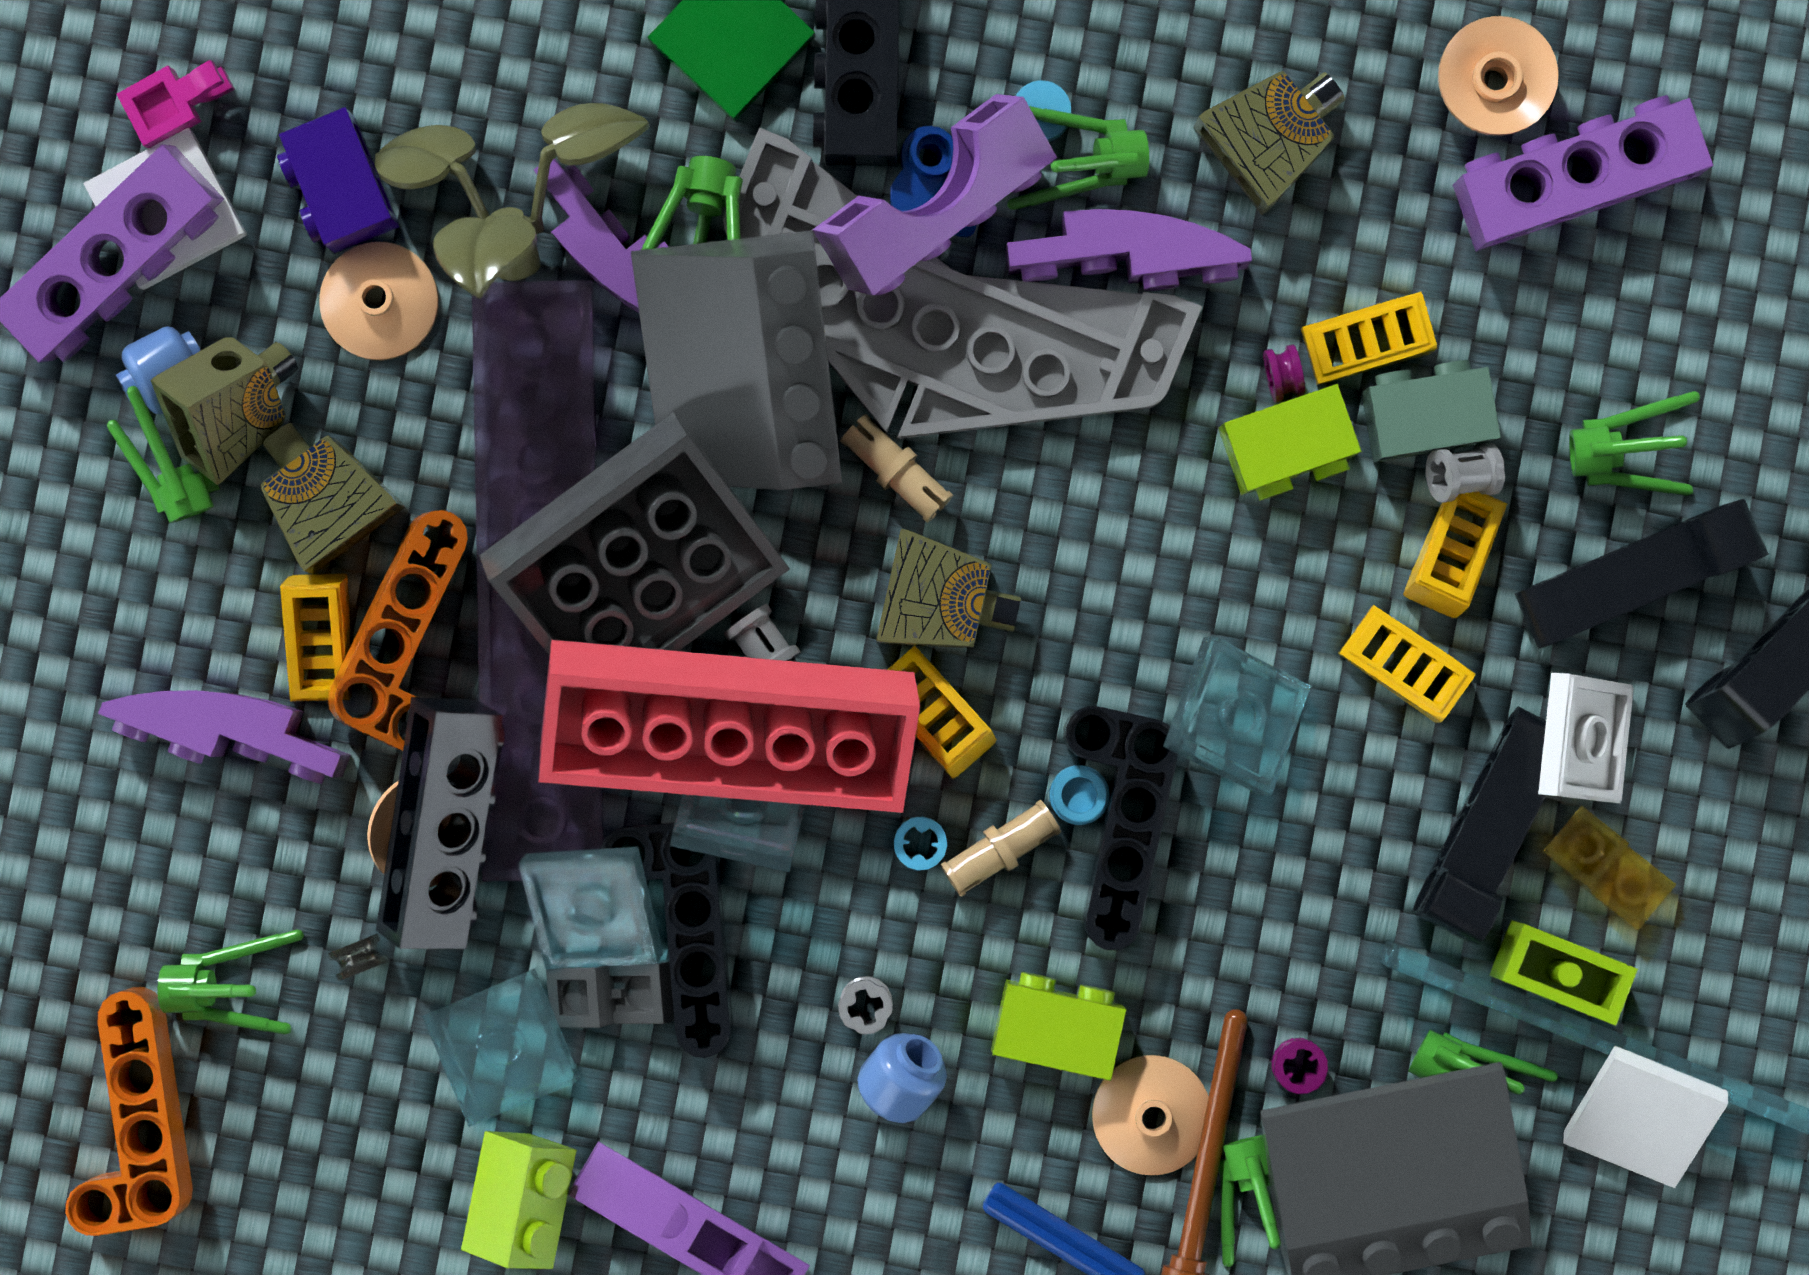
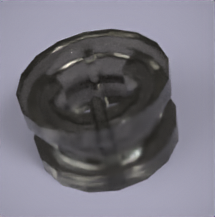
[328,933,389,982]

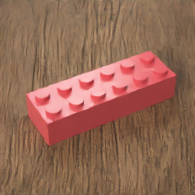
[539,640,920,813]

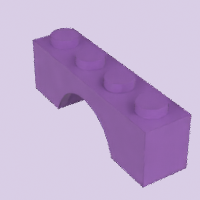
[813,94,1057,296]

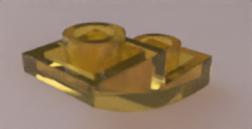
[1543,805,1677,933]

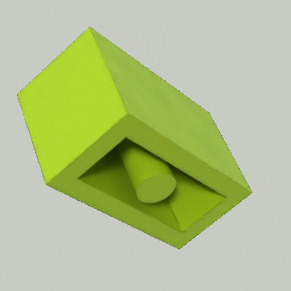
[1218,383,1362,501]
[1489,920,1638,1026]
[991,972,1126,1081]
[461,1131,577,1269]

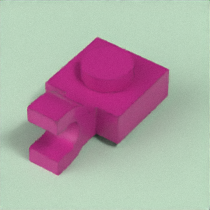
[116,60,235,149]

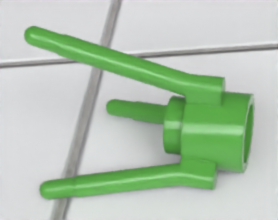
[1007,106,1149,210]
[641,156,743,250]
[107,386,220,524]
[1569,391,1700,496]
[157,929,304,1035]
[1408,1029,1558,1095]
[1218,1135,1281,1267]

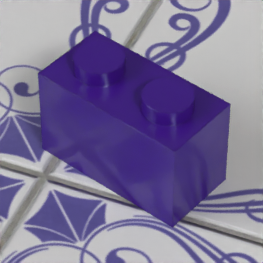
[277,107,400,254]

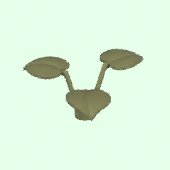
[375,103,650,299]

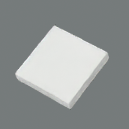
[83,127,248,290]
[1538,673,1634,804]
[1563,1046,1728,1188]

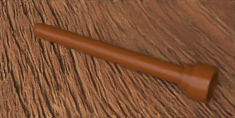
[1161,1009,1248,1275]

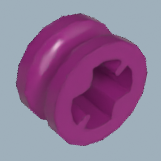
[1263,344,1305,403]
[1271,1038,1328,1094]

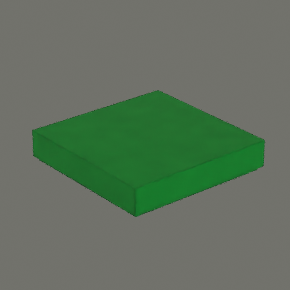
[647,0,816,122]

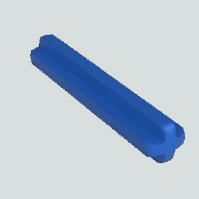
[982,1183,1146,1275]

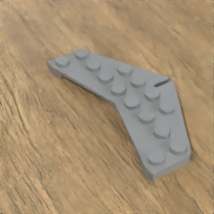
[723,128,1202,439]

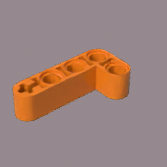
[328,510,468,751]
[65,987,193,1236]

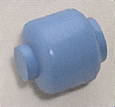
[116,326,201,415]
[857,1033,947,1123]

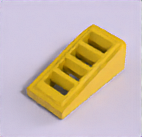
[1301,292,1437,385]
[1403,491,1508,618]
[280,574,352,701]
[1338,605,1476,723]
[887,646,997,779]

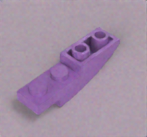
[533,158,668,313]
[1005,209,1252,291]
[98,690,351,784]
[568,1141,810,1275]

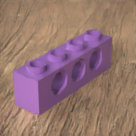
[1453,95,1713,252]
[0,144,224,363]

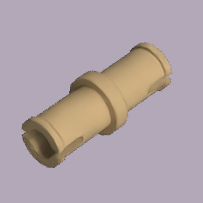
[840,414,953,523]
[940,800,1061,897]

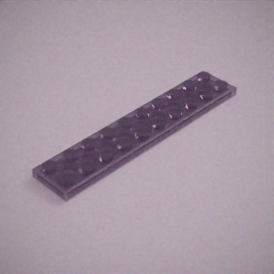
[472,280,605,882]

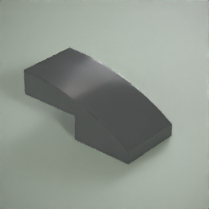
[546,960,674,1028]

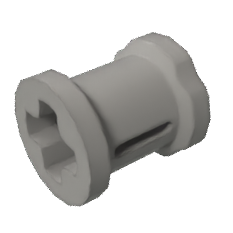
[1426,443,1505,503]
[723,603,801,661]
[838,976,893,1035]

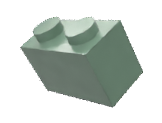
[1361,360,1501,463]

